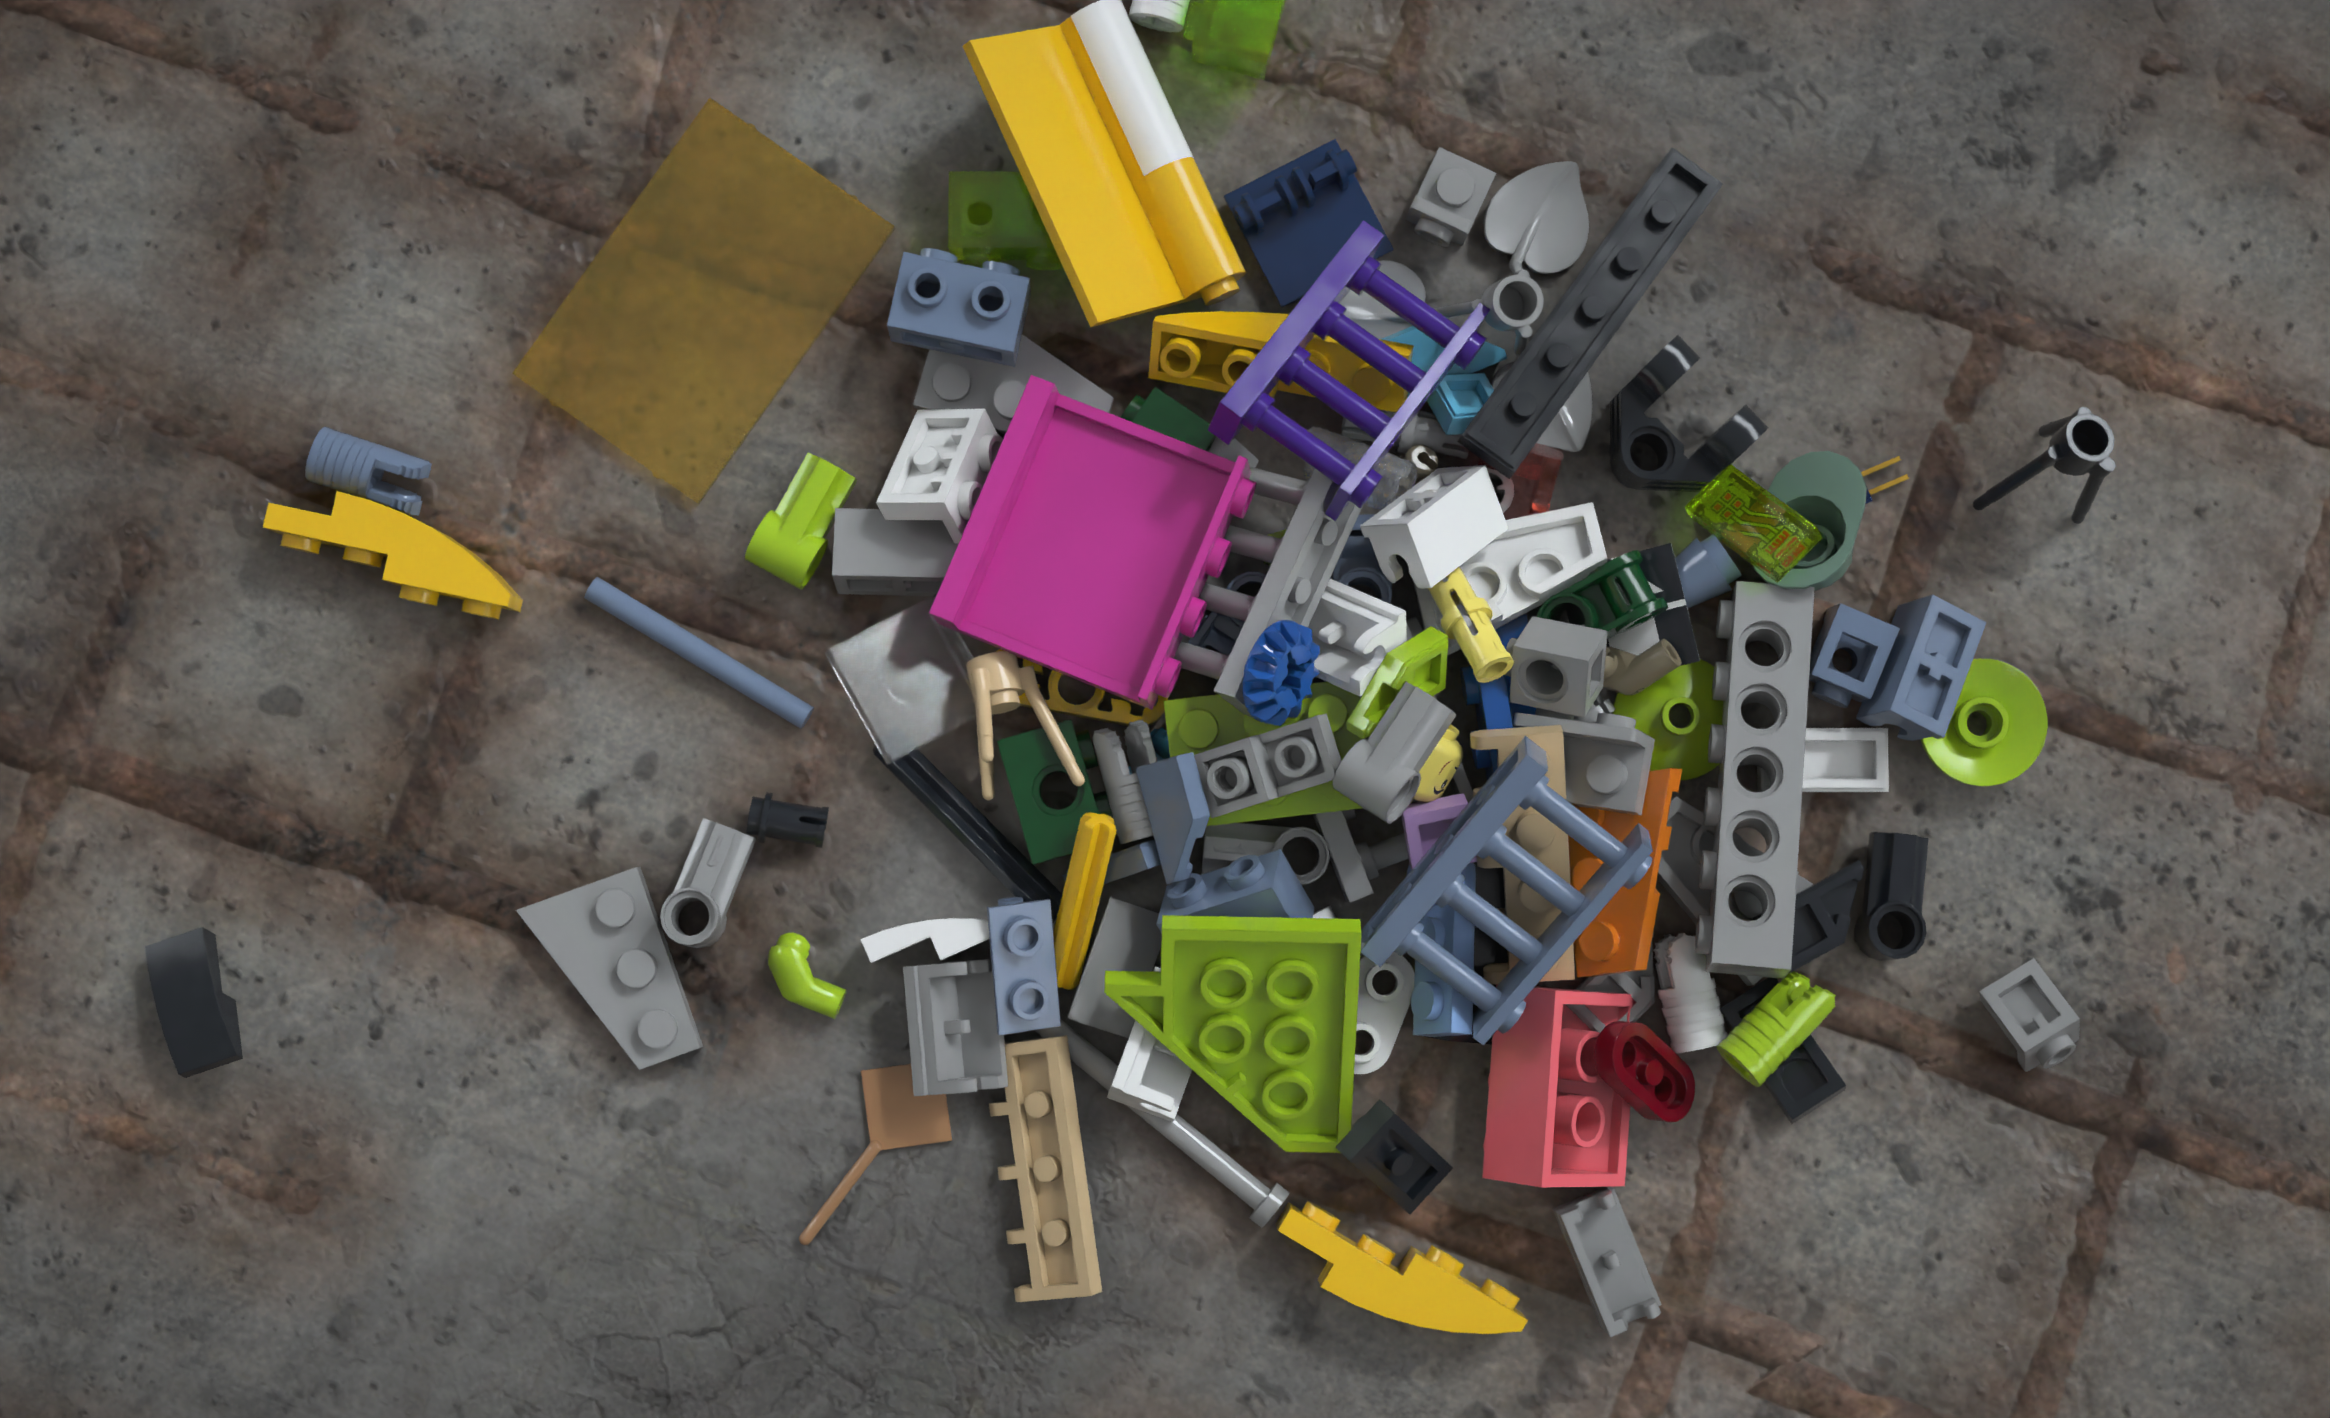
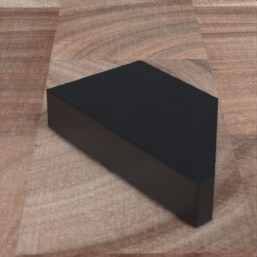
[1753,860,1864,974]

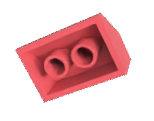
[1482,984,1636,1188]

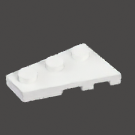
[1413,502,1607,656]

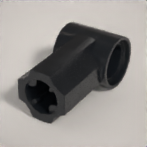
[1854,832,1929,961]

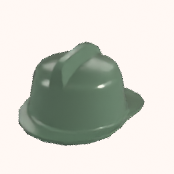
[1752,451,1867,591]

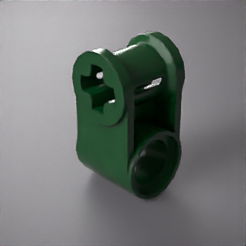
[1537,550,1668,640]

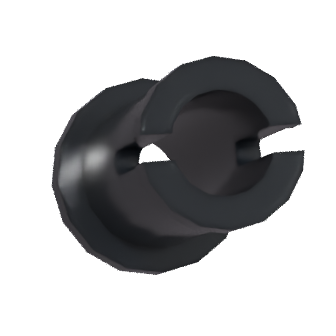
[746,792,829,848]

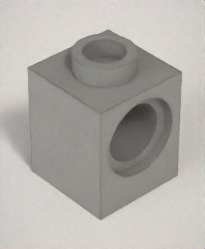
[1505,616,1607,718]

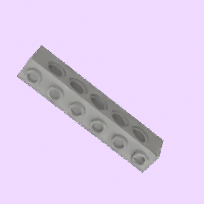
[1695,581,1815,979]

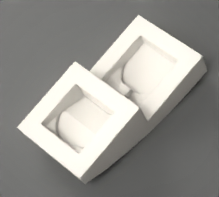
[861,918,989,963]

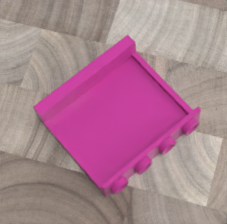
[929,375,1257,710]

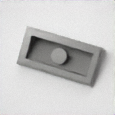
[1068,897,1162,1038]

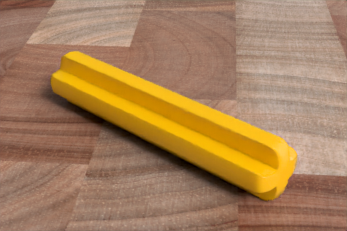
[1053,812,1117,990]

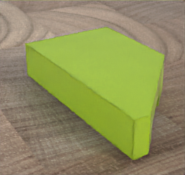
[1347,626,1448,739]

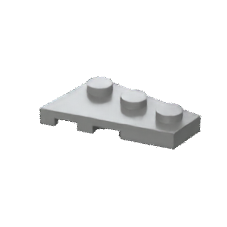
[516,867,703,1070]

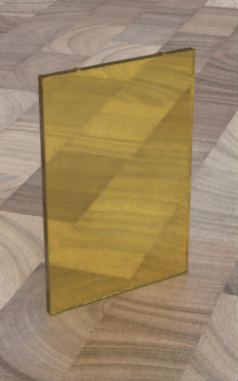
[512,98,896,504]

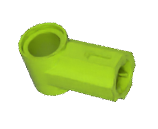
[745,452,857,590]

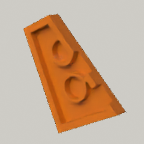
[1568,768,1682,977]

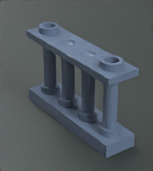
[1361,736,1653,1046]

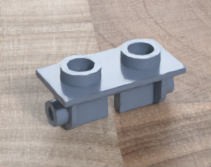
[987,897,1061,1035]

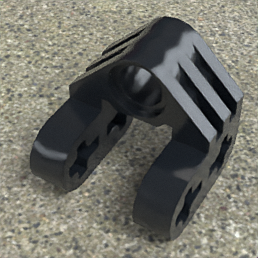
[1610,335,1768,492]

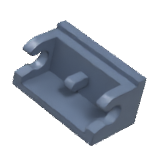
[1856,595,1986,741]

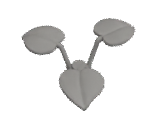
[1340,161,1592,452]

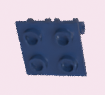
[1224,139,1394,308]

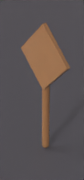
[799,1064,952,1245]

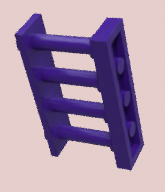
[1208,220,1490,521]

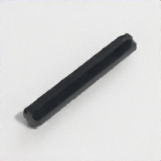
[873,729,1062,924]

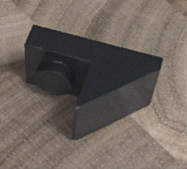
[1336,1099,1453,1215]

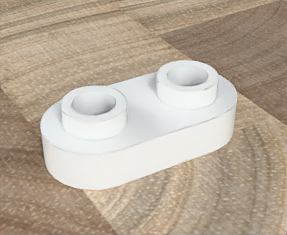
[1354,952,1415,1074]

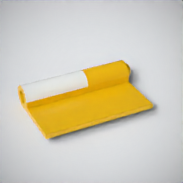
[962,0,1246,328]

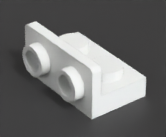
[876,409,1003,544]

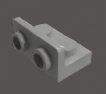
[1512,708,1655,816]

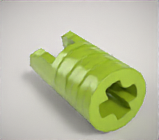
[1716,971,1836,1087]

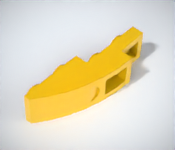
[1148,311,1414,412]
[263,491,523,620]
[1276,1201,1528,1334]

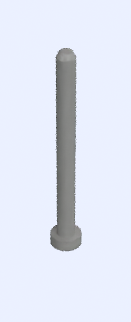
[1035,1019,1289,1228]

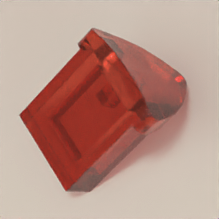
[1477,443,1564,516]

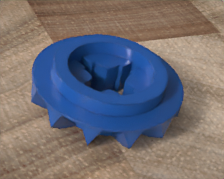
[1243,620,1320,726]

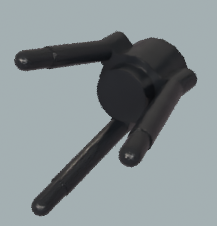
[1973,407,2116,524]

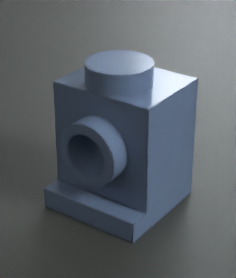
[1809,603,1900,708]

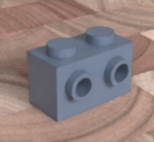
[887,248,1031,367]

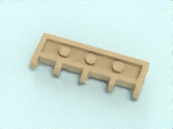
[1470,725,1575,984]
[989,1035,1102,1302]

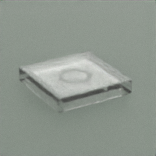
[825,594,976,765]

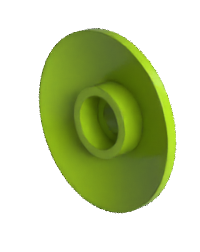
[1921,658,2048,786]
[1612,659,1723,781]

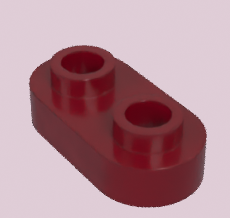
[1594,1021,1695,1122]

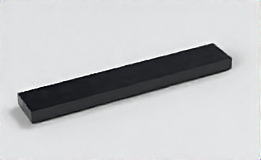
[1457,148,1723,479]

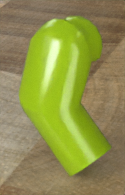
[768,932,847,1019]

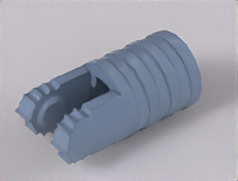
[305,427,432,516]

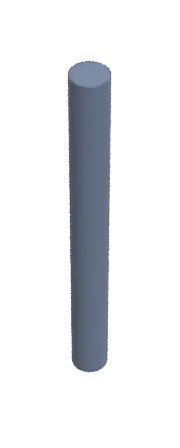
[584,577,814,729]

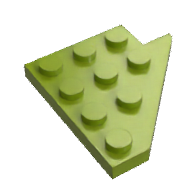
[1104,915,1362,1153]

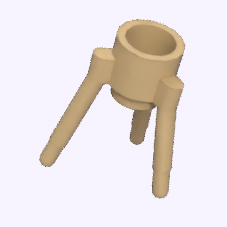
[966,651,1085,800]

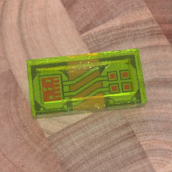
[1684,465,1822,583]

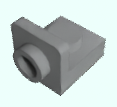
[1406,147,1496,247]
[1979,958,2080,1072]

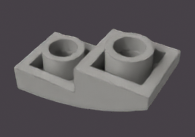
[1194,713,1341,818]

